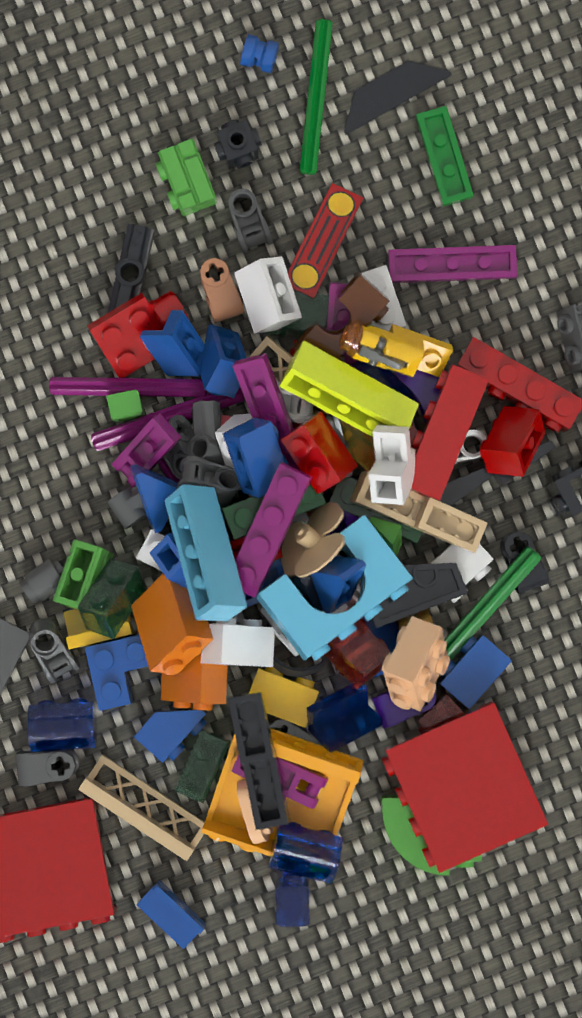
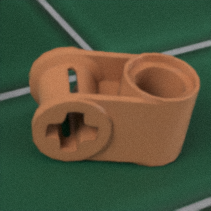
[200,258,245,323]

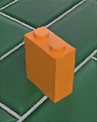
[131,574,213,675]
[161,653,228,710]

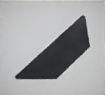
[344,60,452,135]

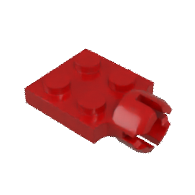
[87,291,190,378]

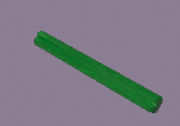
[300,19,333,175]
[444,546,541,660]

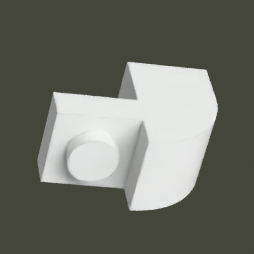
[369,425,415,505]

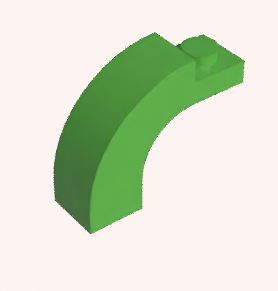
[381,795,482,876]

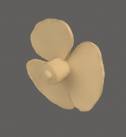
[281,502,345,578]

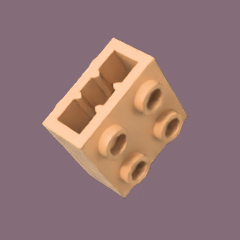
[382,616,450,712]

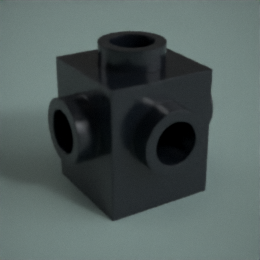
[214,120,262,170]

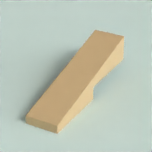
[349,471,488,553]

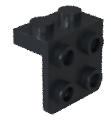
[545,460,582,520]

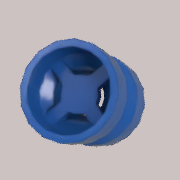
[240,34,279,74]

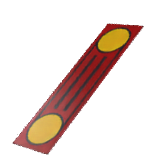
[288,183,364,298]

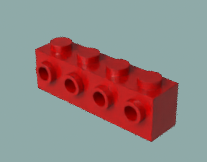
[457,337,582,433]
[411,364,489,501]

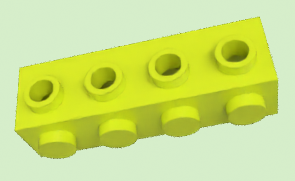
[279,341,419,437]

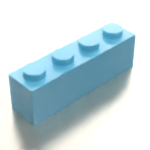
[164,484,247,621]

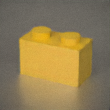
[249,667,319,728]

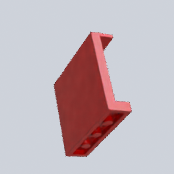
[381,701,549,873]
[0,797,117,943]

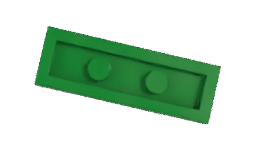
[415,105,474,207]

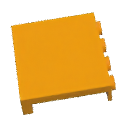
[201,728,364,875]

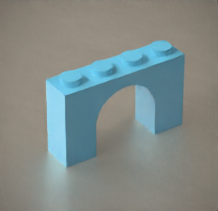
[256,515,413,661]

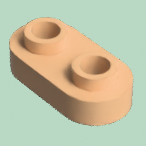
[237,779,273,844]

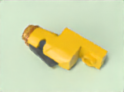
[340,324,453,377]

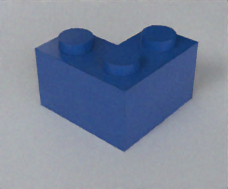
[85,635,148,711]

